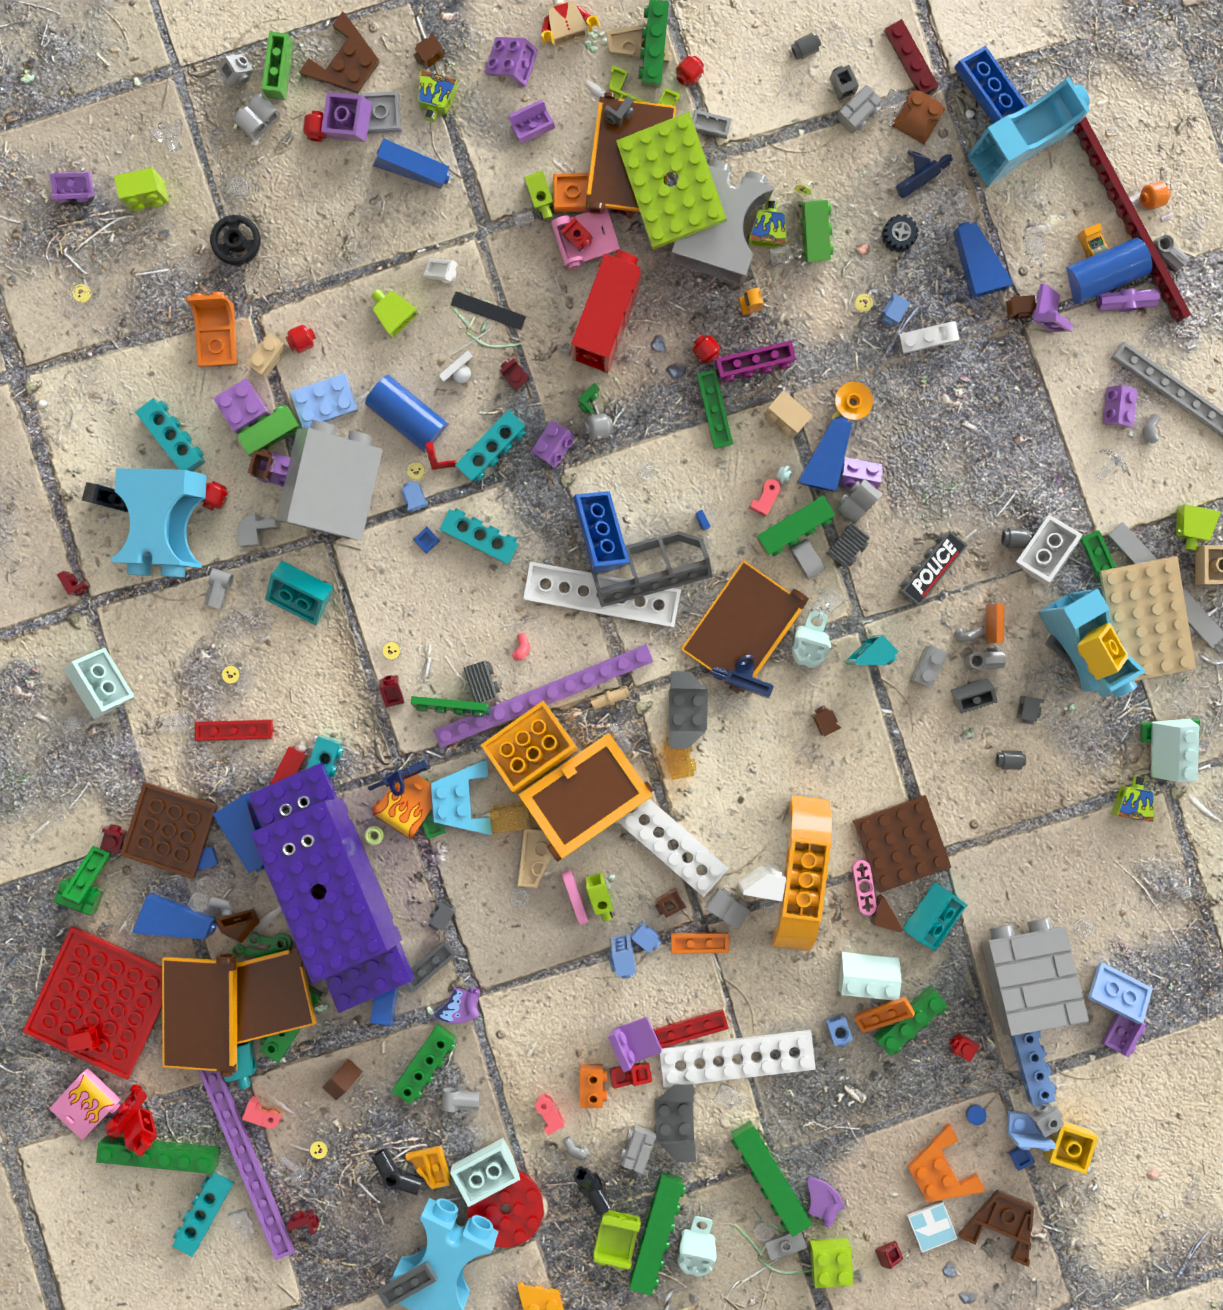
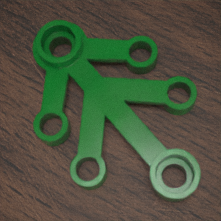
[232,933,292,958]

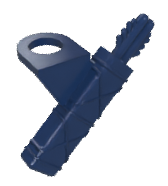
[896,150,953,198]
[710,654,774,699]
[368,760,430,796]

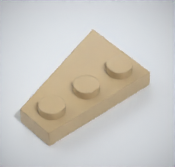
[606,24,670,63]
[518,828,552,888]

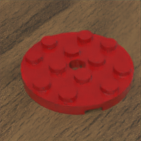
[467,1170,544,1248]

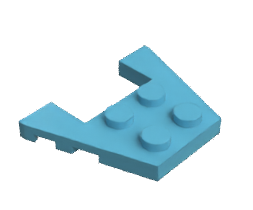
[430,760,492,835]

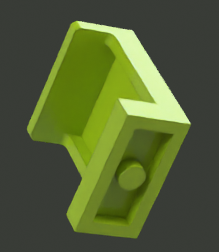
[593,1210,641,1270]

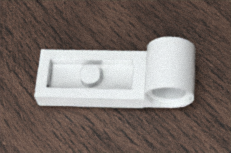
[899,321,960,354]

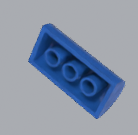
[954,45,1028,124]
[1066,238,1152,304]
[365,375,449,453]
[573,491,630,573]

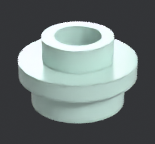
[776,466,792,485]

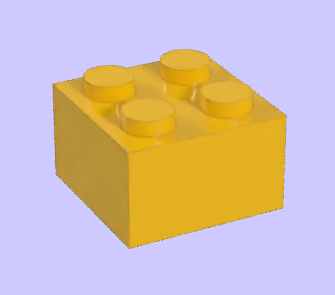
[1077,622,1129,680]
[1043,1121,1099,1174]

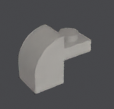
[237,513,280,547]

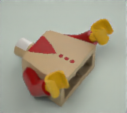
[541,0,600,47]

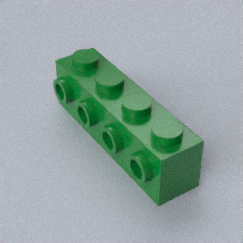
[638,0,669,88]
[756,495,835,557]
[259,984,323,1064]
[873,985,948,1056]
[391,1023,456,1105]

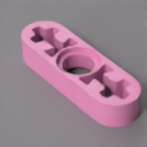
[852,859,877,915]
[562,870,589,925]

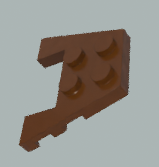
[299,11,380,93]
[958,1190,1034,1267]

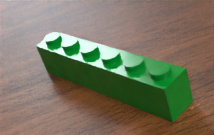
[731,1120,812,1237]
[96,1136,220,1174]
[629,1171,686,1296]

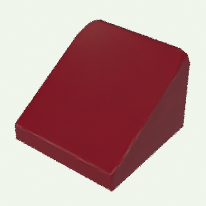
[875,1241,903,1269]

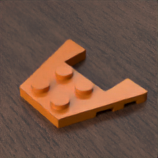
[907,1123,986,1202]

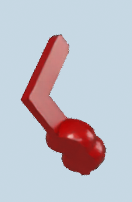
[426,442,457,470]

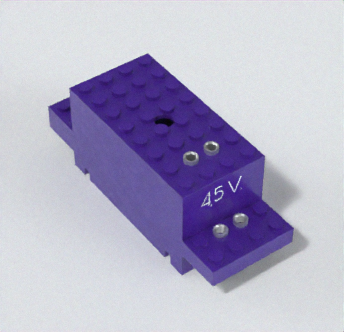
[248,763,415,1013]

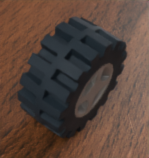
[882,214,919,252]

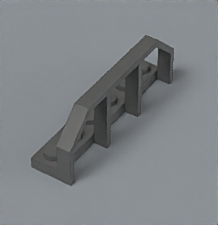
[591,531,712,607]

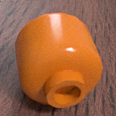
[1139,181,1171,210]

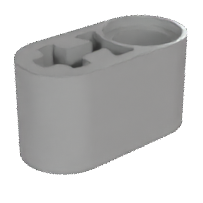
[790,539,825,580]

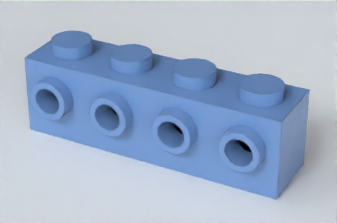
[609,934,637,979]
[1010,1031,1056,1107]

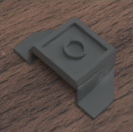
[668,671,708,749]
[654,1084,696,1162]

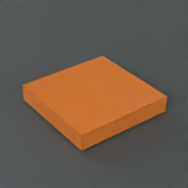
[553,173,590,212]
[986,604,1004,643]

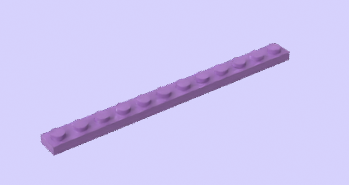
[433,644,654,748]
[198,1070,295,1261]

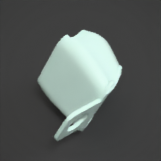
[791,610,831,668]
[677,1216,717,1277]

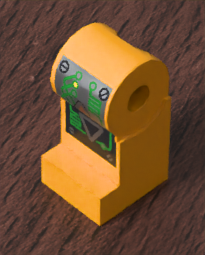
[1078,223,1108,258]
[738,288,764,315]

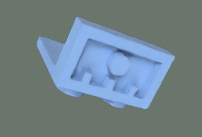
[1007,1111,1056,1151]

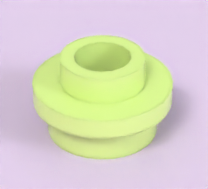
[364,826,384,845]

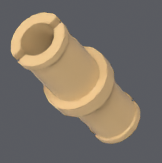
[590,686,630,710]

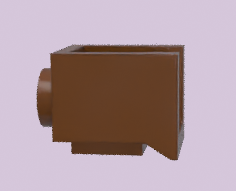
[413,33,445,69]
[1006,295,1037,320]
[247,449,276,481]
[812,705,841,737]
[655,888,686,918]

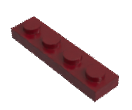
[884,19,939,94]

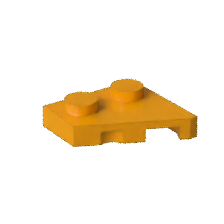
[405,1145,452,1189]
[517,1282,564,1310]

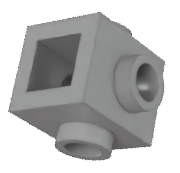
[218,54,254,85]
[1028,1103,1065,1138]

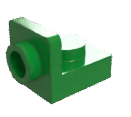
[578,383,600,415]

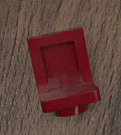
[287,1209,320,1235]

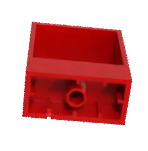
[571,250,641,373]

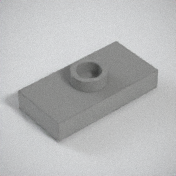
[692,109,732,139]
[764,1231,807,1261]

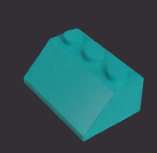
[265,561,333,625]
[844,635,899,665]
[903,882,968,952]

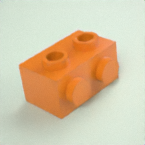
[580,1064,607,1108]

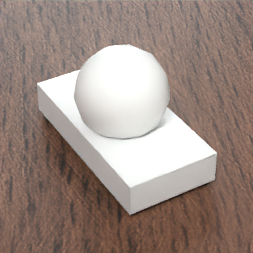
[424,258,457,284]
[439,351,473,383]

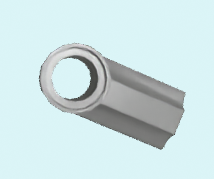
[1153,234,1189,272]
[204,568,234,609]
[964,651,1006,670]
[441,1088,480,1112]

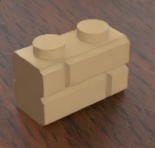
[246,332,288,378]

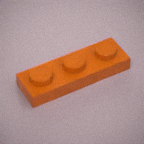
[671,932,729,954]
[854,997,915,1033]

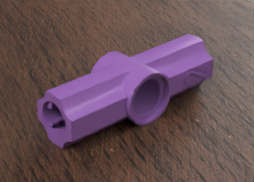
[1096,289,1160,312]

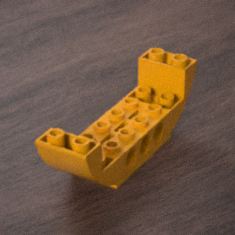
[771,795,831,951]

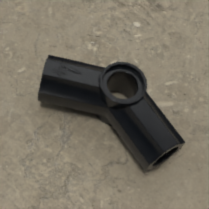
[371,1148,423,1195]
[573,1166,612,1215]

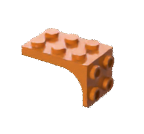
[186,292,238,367]

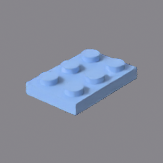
[290,373,358,428]
[1088,962,1153,1024]

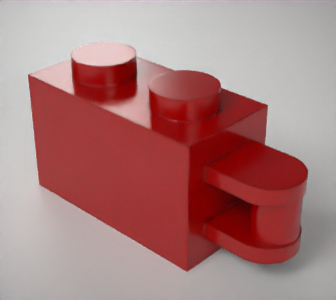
[123,1107,157,1157]

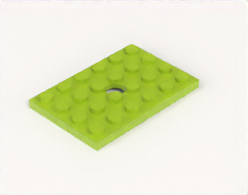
[616,111,727,250]

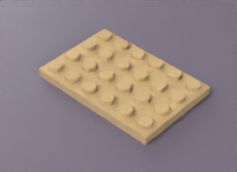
[1099,556,1196,681]

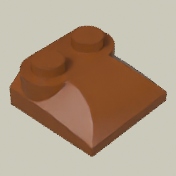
[892,90,945,145]

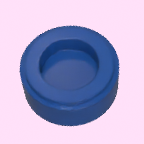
[966,1104,987,1125]

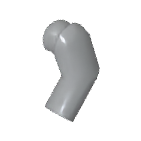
[1143,414,1161,444]
[954,627,985,641]
[209,897,234,917]
[562,1136,589,1160]

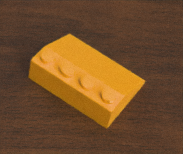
[481,700,579,794]

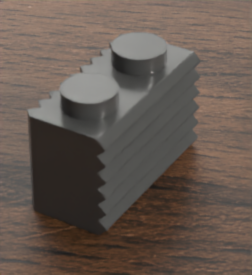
[826,523,870,568]
[463,660,500,703]
[951,678,998,714]

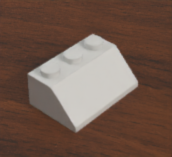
[1016,515,1083,587]
[738,864,786,901]

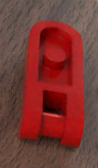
[106,1084,147,1139]

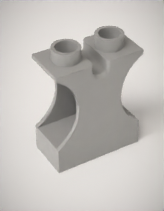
[670,160,774,285]

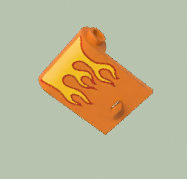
[371,766,432,840]

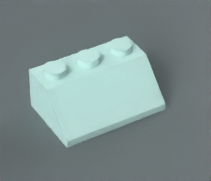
[64,648,135,719]
[1150,719,1200,782]
[838,952,901,1000]
[450,1138,520,1207]

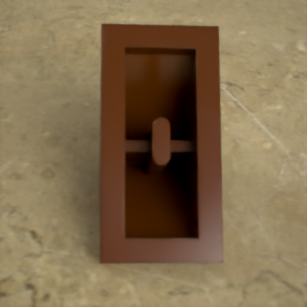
[871,894,904,932]
[215,909,259,943]
[322,1059,363,1100]

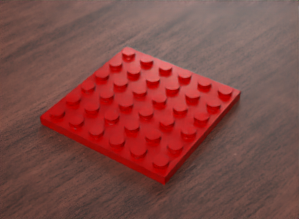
[22,926,162,1080]

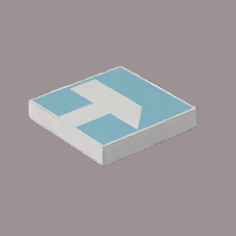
[907,1201,958,1253]

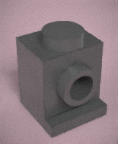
[830,65,859,101]
[1016,696,1045,725]
[429,899,457,931]

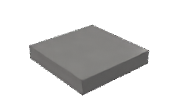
[360,91,402,133]

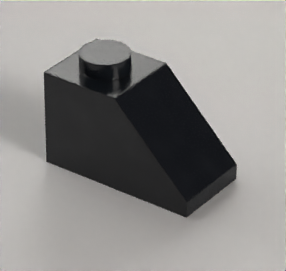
[81,482,128,512]

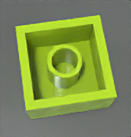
[114,167,169,212]
[809,1238,854,1288]

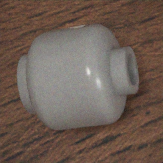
[584,414,613,440]

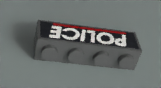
[899,531,968,606]

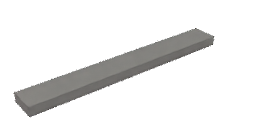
[1111,341,1223,437]
[1107,522,1223,648]

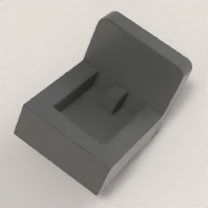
[604,96,634,127]

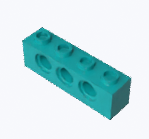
[135,398,206,472]
[455,410,526,483]
[439,508,519,565]
[301,735,344,806]
[172,1172,234,1257]

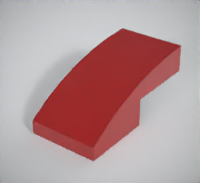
[609,1062,652,1089]

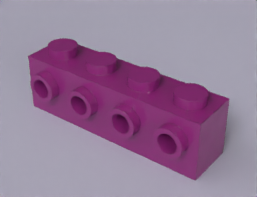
[714,340,796,383]

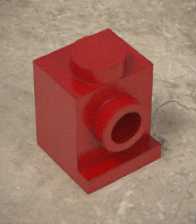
[561,217,593,252]
[66,1027,100,1053]

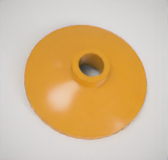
[835,382,873,420]

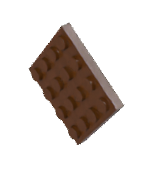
[120,782,218,879]
[853,795,951,893]

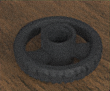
[210,215,261,266]

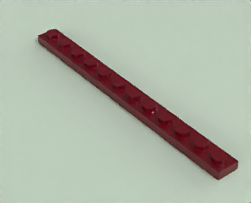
[1072,116,1192,323]

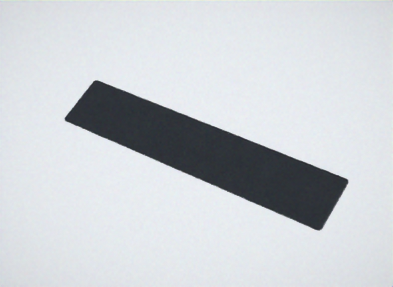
[451,291,526,330]

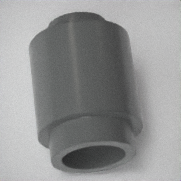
[791,32,821,60]
[1001,528,1032,549]
[996,750,1026,770]

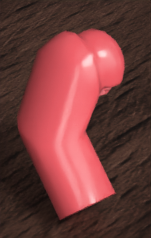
[512,633,530,661]

